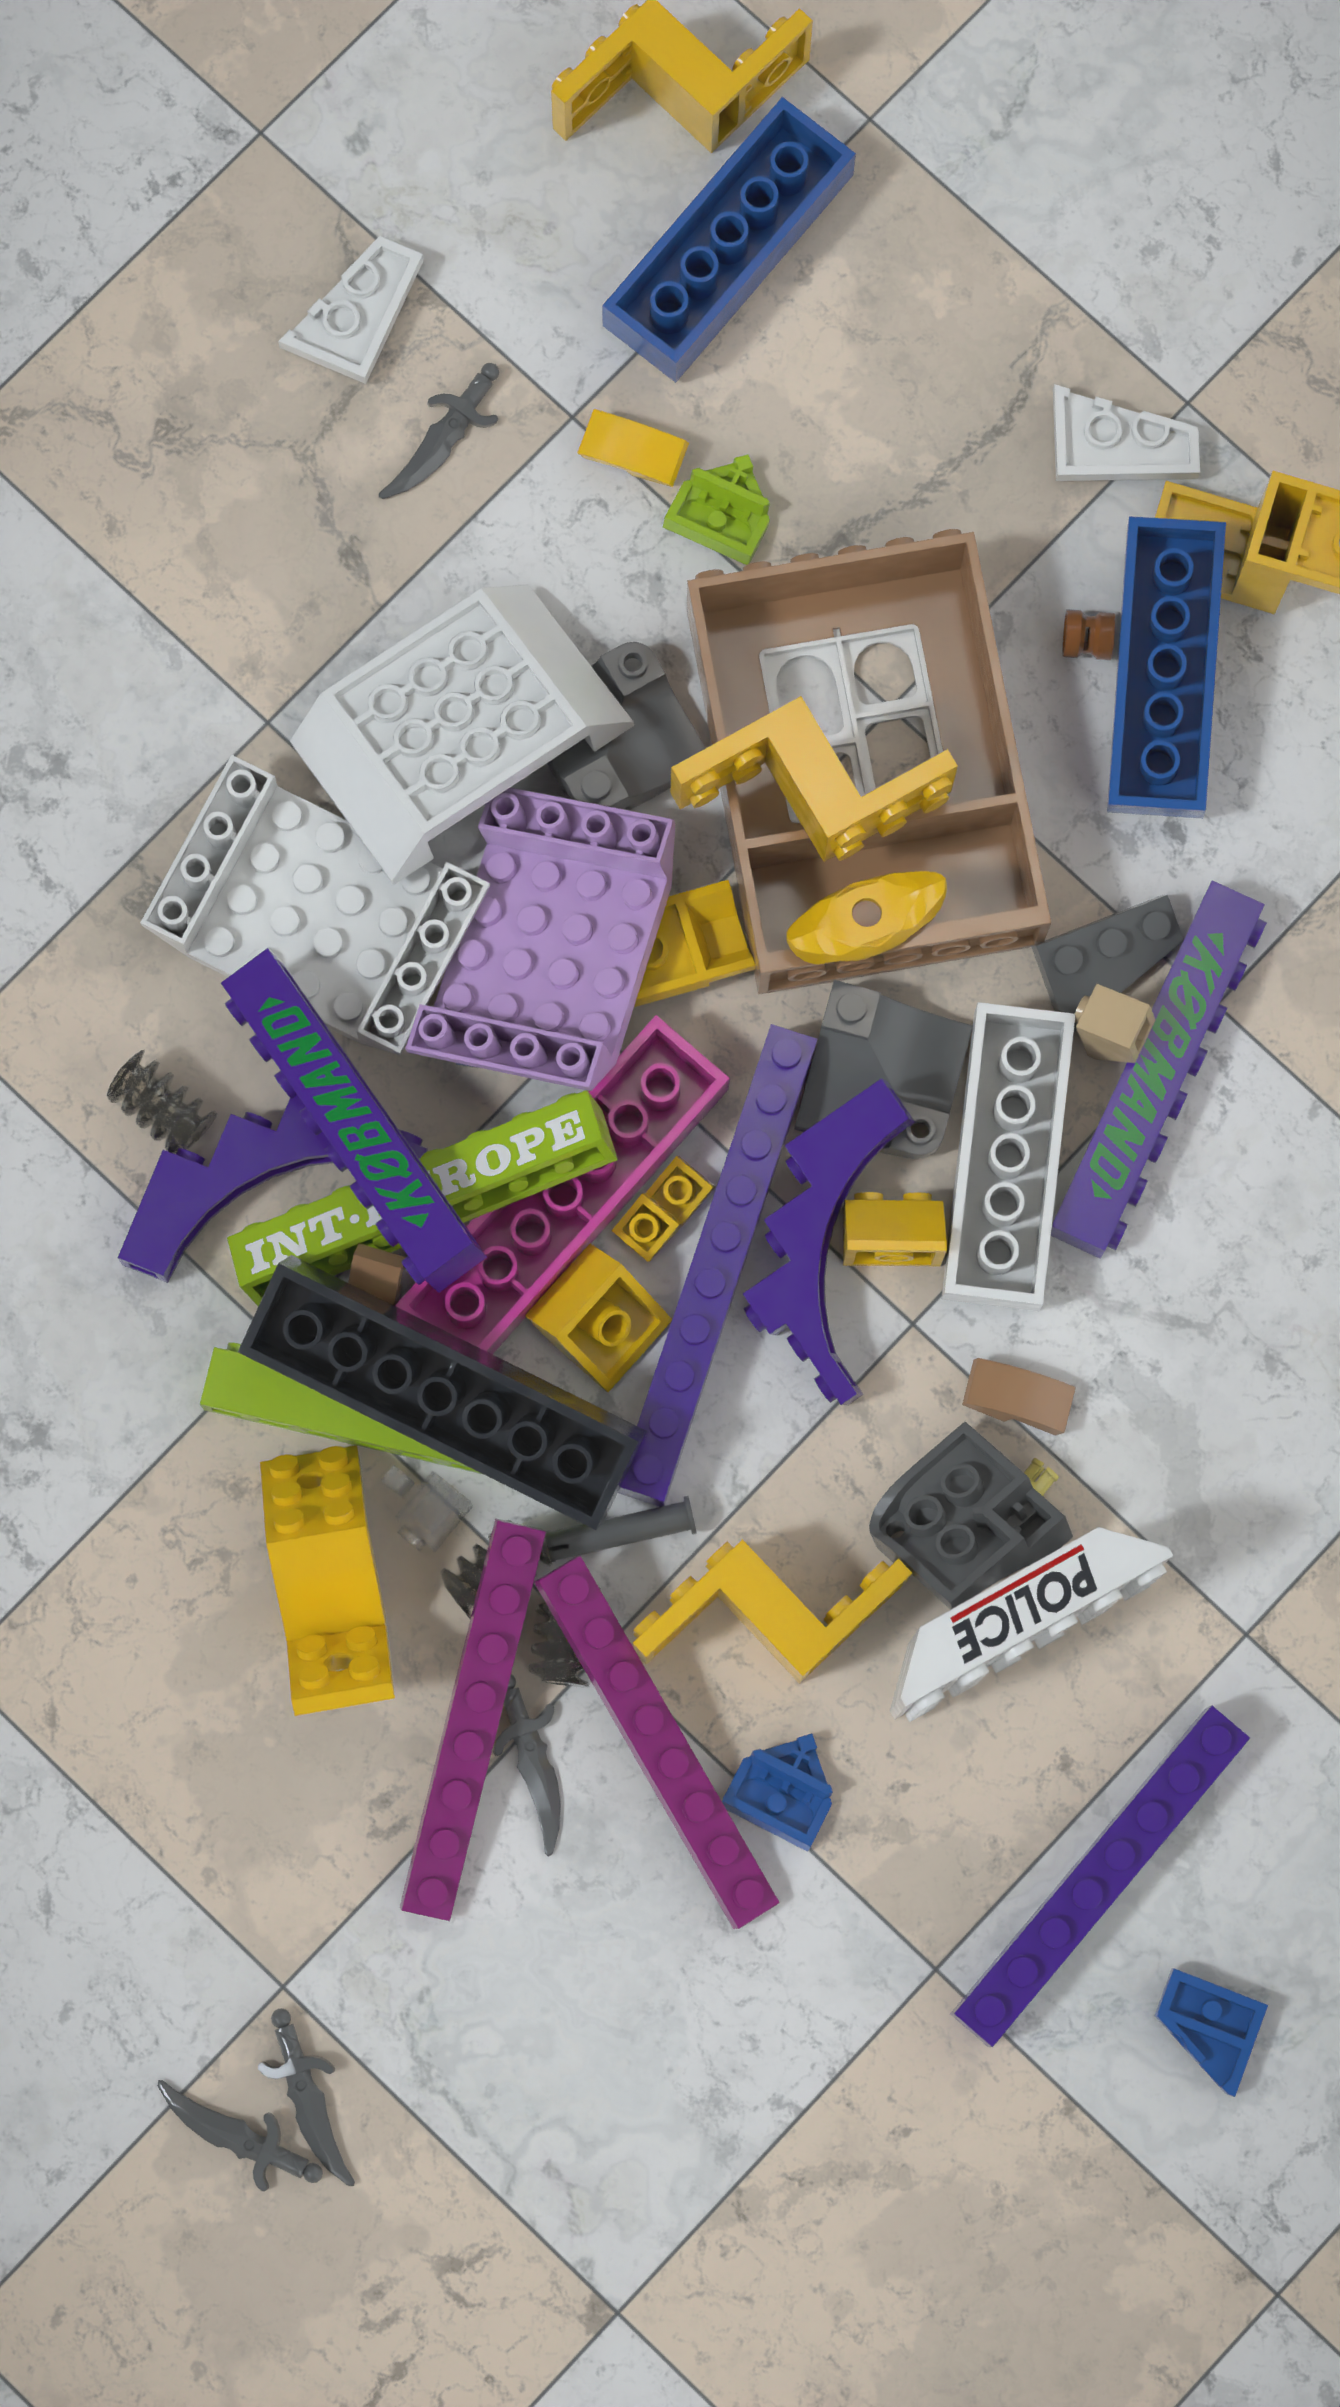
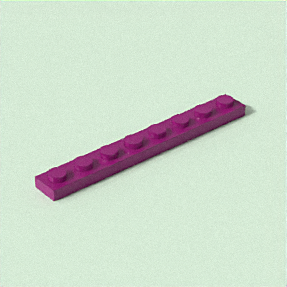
[400,1518,546,1921]
[534,1555,780,1929]

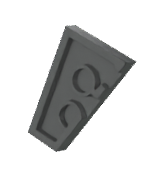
[1031,895,1184,1033]

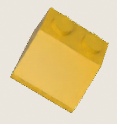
[843,1192,947,1267]
[525,1243,672,1392]

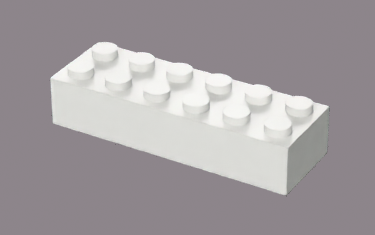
[941,1002,1075,1311]

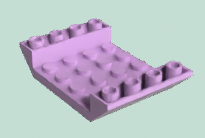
[405,788,675,1091]

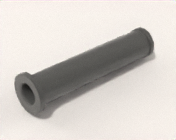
[545,1496,697,1563]

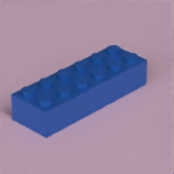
[602,97,856,383]
[1107,516,1226,819]

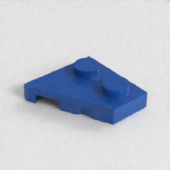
[1154,1968,1268,2097]

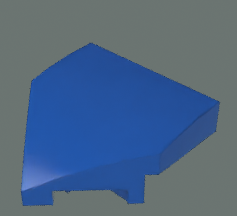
[722,1733,833,1852]

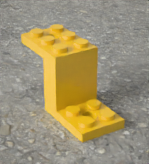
[551,0,813,153]
[1155,471,1340,614]
[670,696,958,862]
[260,1445,395,1716]
[632,1539,912,1684]

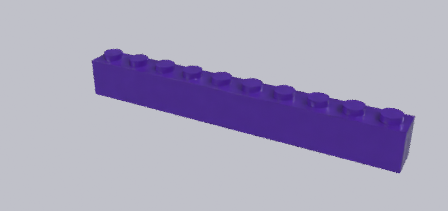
[618,1024,817,1507]

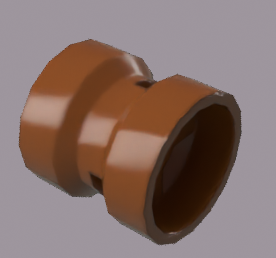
[1062,609,1115,660]

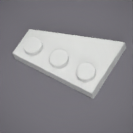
[278,236,424,384]
[1053,384,1200,481]

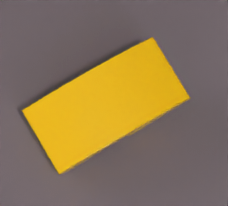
[577,409,689,487]
[611,1156,716,1262]

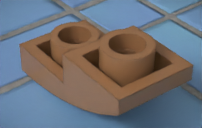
[348,1243,406,1306]
[962,1358,1076,1436]

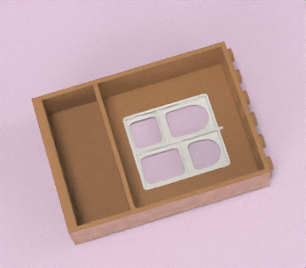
[686,529,1051,994]

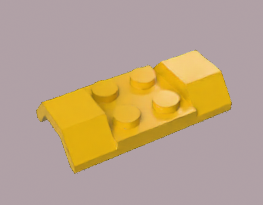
[634,880,756,1007]

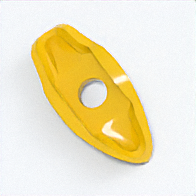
[786,871,947,965]

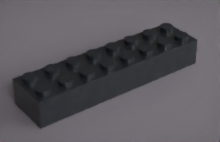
[238,1255,647,1530]

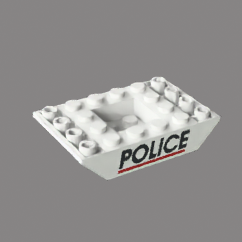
[890,1527,1173,1722]

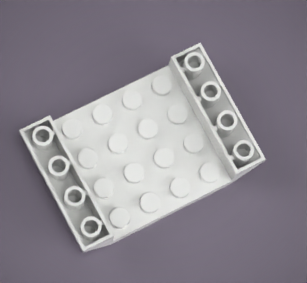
[290,584,634,885]
[140,755,490,1055]

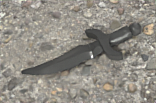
[379,363,499,499]
[493,1674,561,1857]
[258,2008,355,2186]
[157,2080,323,2191]

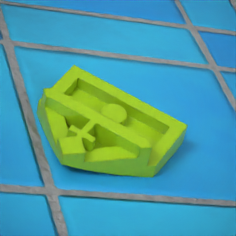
[663,454,770,565]

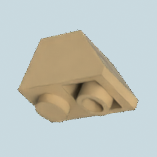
[1075,984,1155,1063]

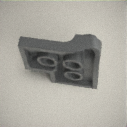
[547,642,706,811]
[794,980,973,1159]
[869,1421,1073,1610]

